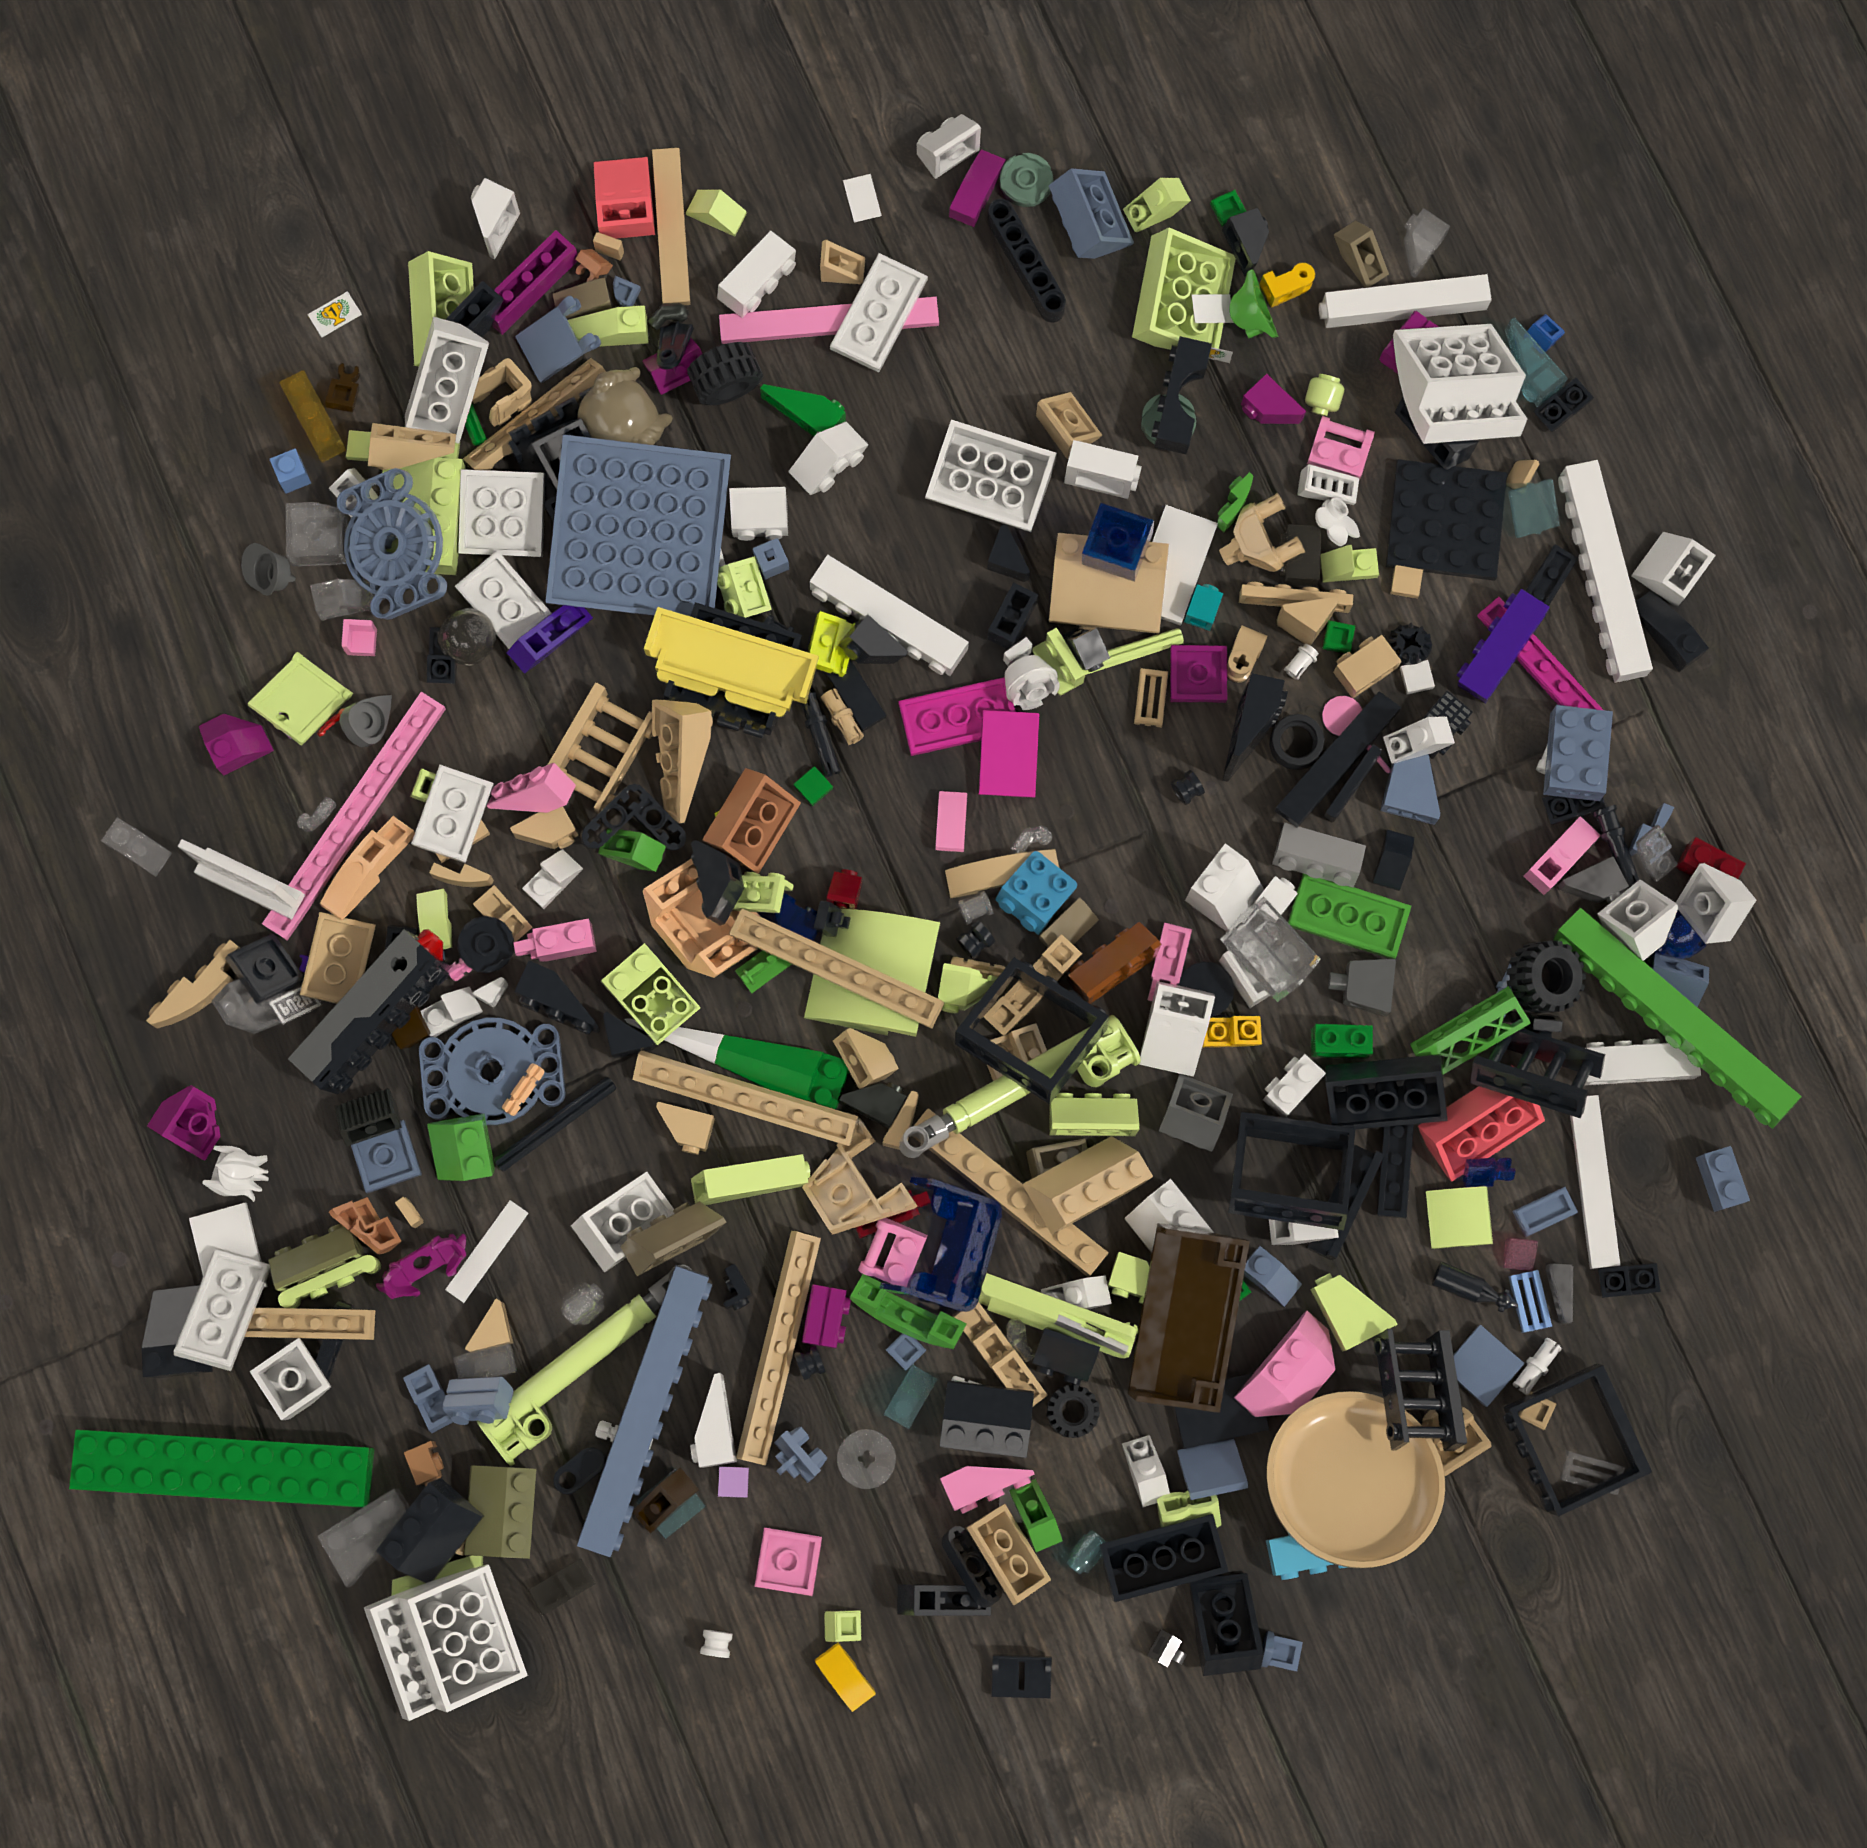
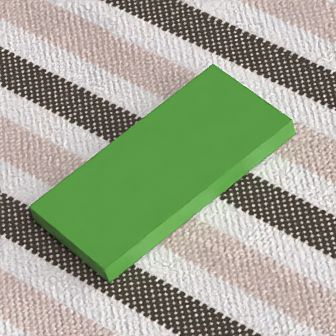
[1287,873,1411,959]

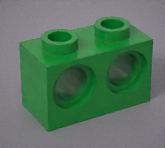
[1311,1024,1373,1059]

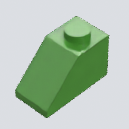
[598,829,666,872]
[1009,1479,1063,1552]

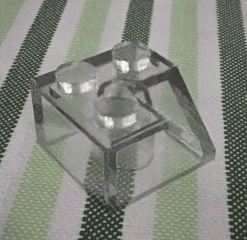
[286,502,347,567]

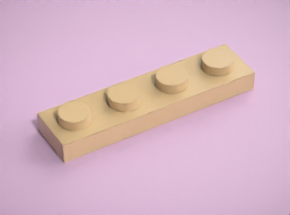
[1239,582,1353,613]

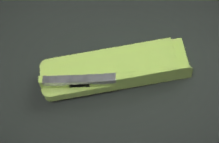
[977,1273,1138,1358]

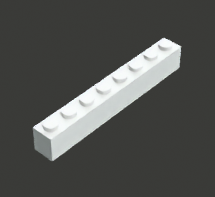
[1558,460,1653,683]

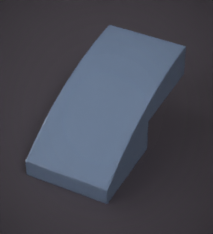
[1628,803,1674,857]
[403,1364,453,1433]

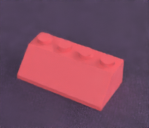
[1418,1065,1545,1182]

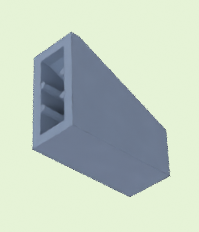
[1380,754,1440,825]

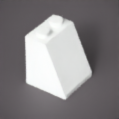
[1185,843,1264,934]

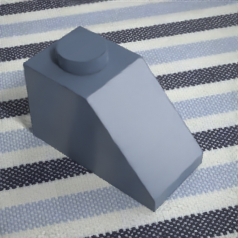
[1244,1246,1302,1307]

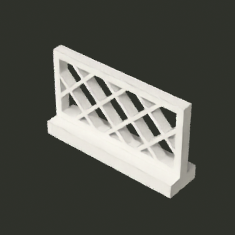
[178,839,305,920]

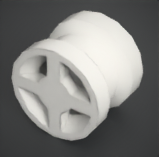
[700,1630,733,1658]

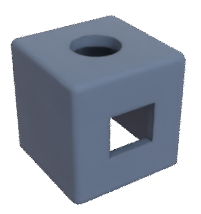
[753,538,789,580]

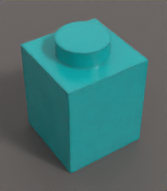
[1184,584,1223,631]

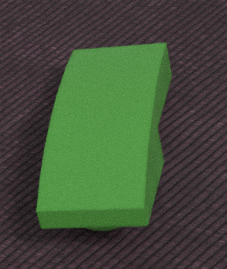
[1217,472,1253,532]

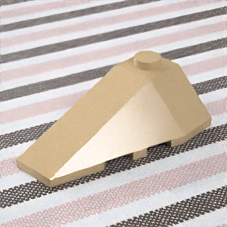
[652,700,713,823]

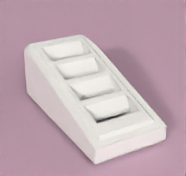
[1297,464,1359,505]

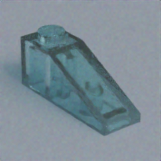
[1505,317,1568,407]

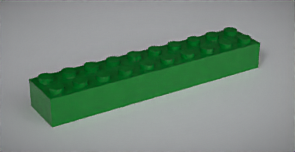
[69,1430,374,1507]

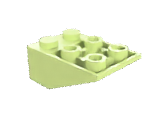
[600,943,700,1045]

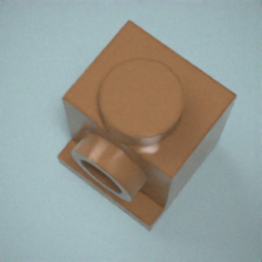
[404,1441,444,1487]

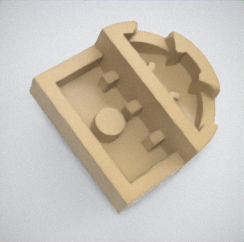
[1422,1407,1491,1477]

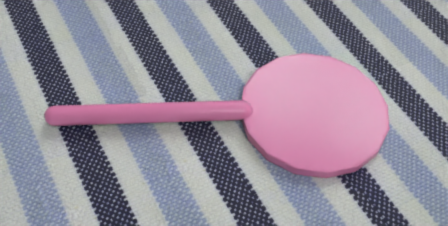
[1322,696,1391,773]

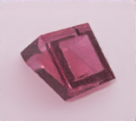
[1503,1238,1538,1271]

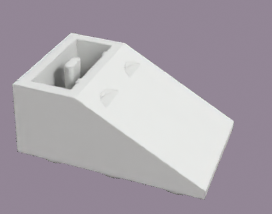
[1140,981,1215,1077]

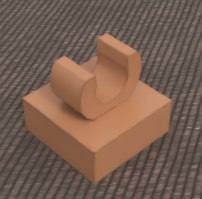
[576,249,613,282]

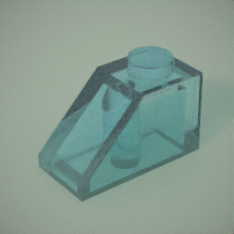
[884,1365,937,1430]

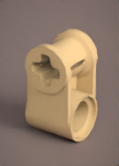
[1227,625,1267,683]

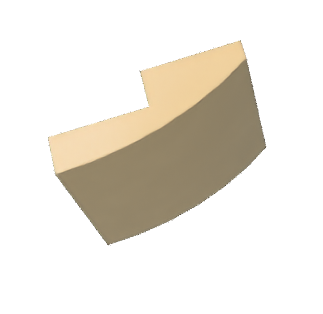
[987,1023,1047,1081]

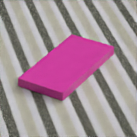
[898,677,1015,756]

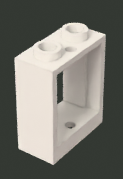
[1064,440,1142,499]

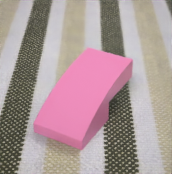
[936,791,967,852]

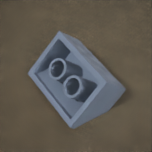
[1049,168,1134,259]

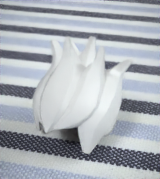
[203,1146,269,1202]

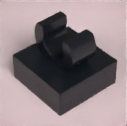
[814,901,851,937]
[1529,1013,1563,1038]

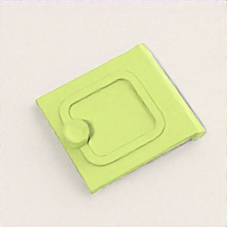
[248,652,353,746]

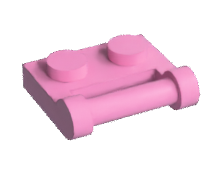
[1307,416,1375,480]
[858,1218,928,1290]

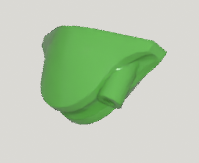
[1229,269,1278,338]

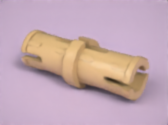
[821,689,864,745]

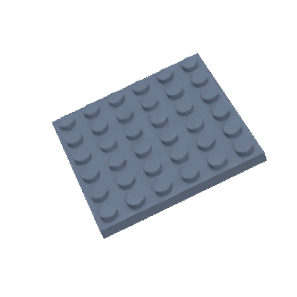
[546,435,731,616]

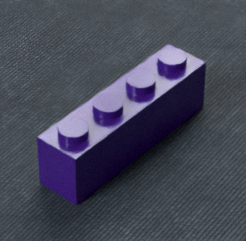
[1456,589,1550,704]

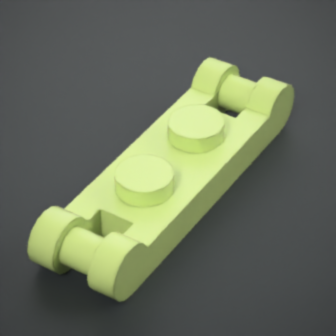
[278,1255,381,1308]

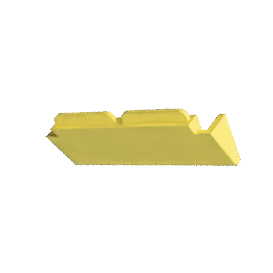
[644,607,819,717]

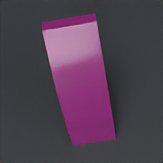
[949,149,1006,227]

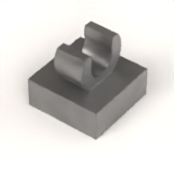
[1147,1629,1187,1667]

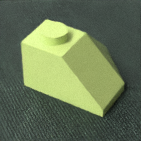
[938,963,998,1013]

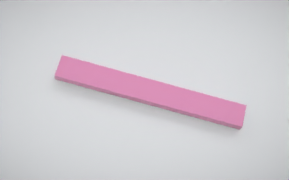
[719,297,939,344]

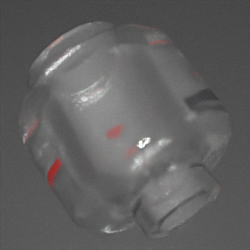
[561,1282,605,1325]

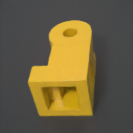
[1259,263,1315,308]

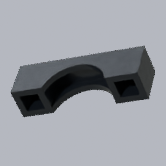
[1151,336,1212,455]

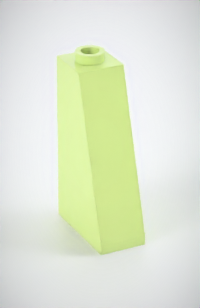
[691,1154,810,1205]

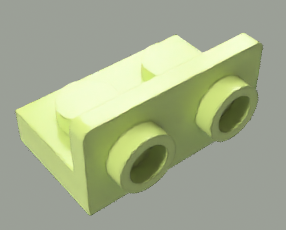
[717,556,772,618]
[1032,628,1085,696]
[732,872,793,913]

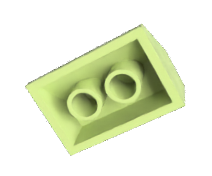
[1049,1093,1139,1136]

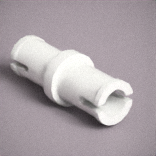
[1513,1338,1562,1395]

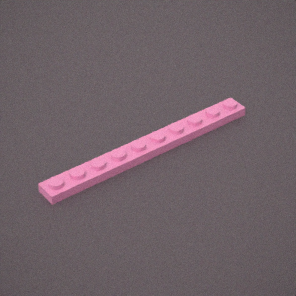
[262,692,446,941]

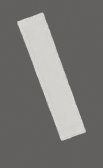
[445,1200,528,1303]

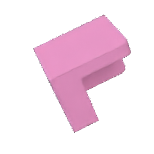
[342,619,377,656]

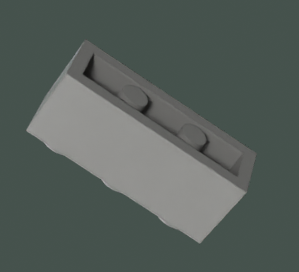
[1272,822,1366,888]

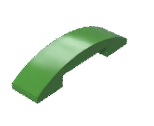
[850,1274,967,1349]

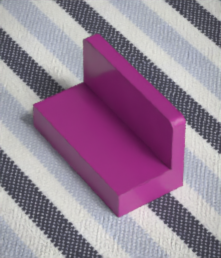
[642,337,702,395]

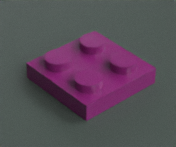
[1170,645,1227,703]

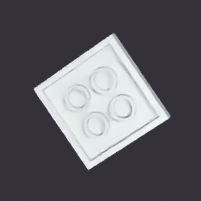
[458,469,545,557]

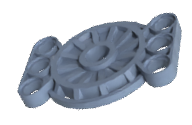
[337,468,447,620]
[419,1018,565,1125]

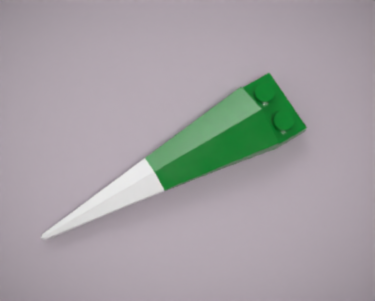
[625,1018,849,1110]

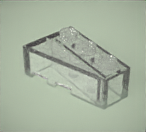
[317,1489,409,1587]

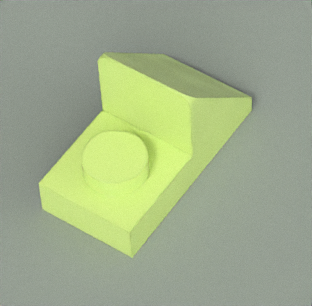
[1320,545,1379,582]

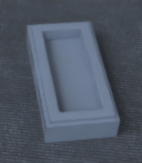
[1512,1187,1578,1237]

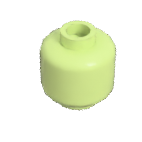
[1305,374,1344,416]

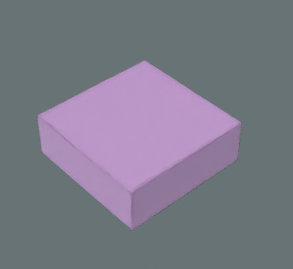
[718,1467,749,1497]

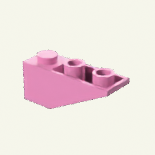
[486,763,576,813]
[1524,816,1600,895]
[940,1466,1034,1514]

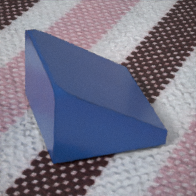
[1523,314,1565,355]

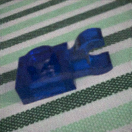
[1463,1158,1516,1188]

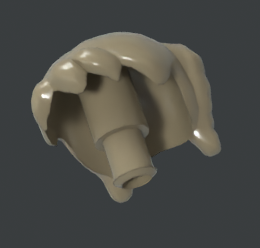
[577,367,673,445]

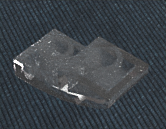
[1636,825,1678,882]

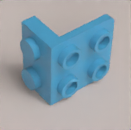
[995,851,1077,935]

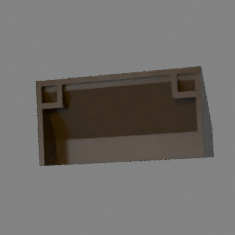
[1127,1223,1250,1413]

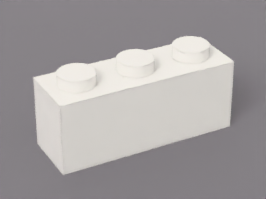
[717,231,796,318]

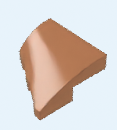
[329,1197,401,1254]

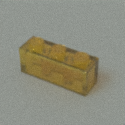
[279,370,346,463]

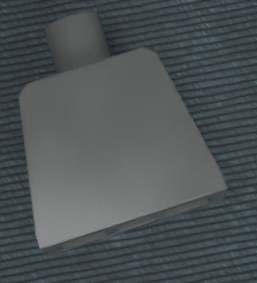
[1328,959,1396,1017]

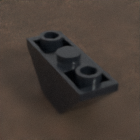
[691,840,744,926]

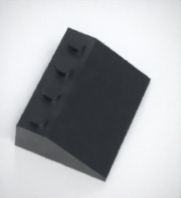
[1222,673,1288,782]

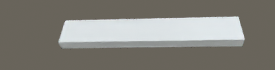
[1570,1095,1620,1269]

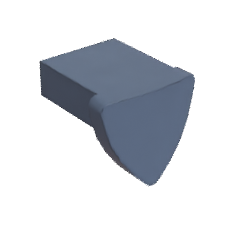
[1261,1631,1303,1671]

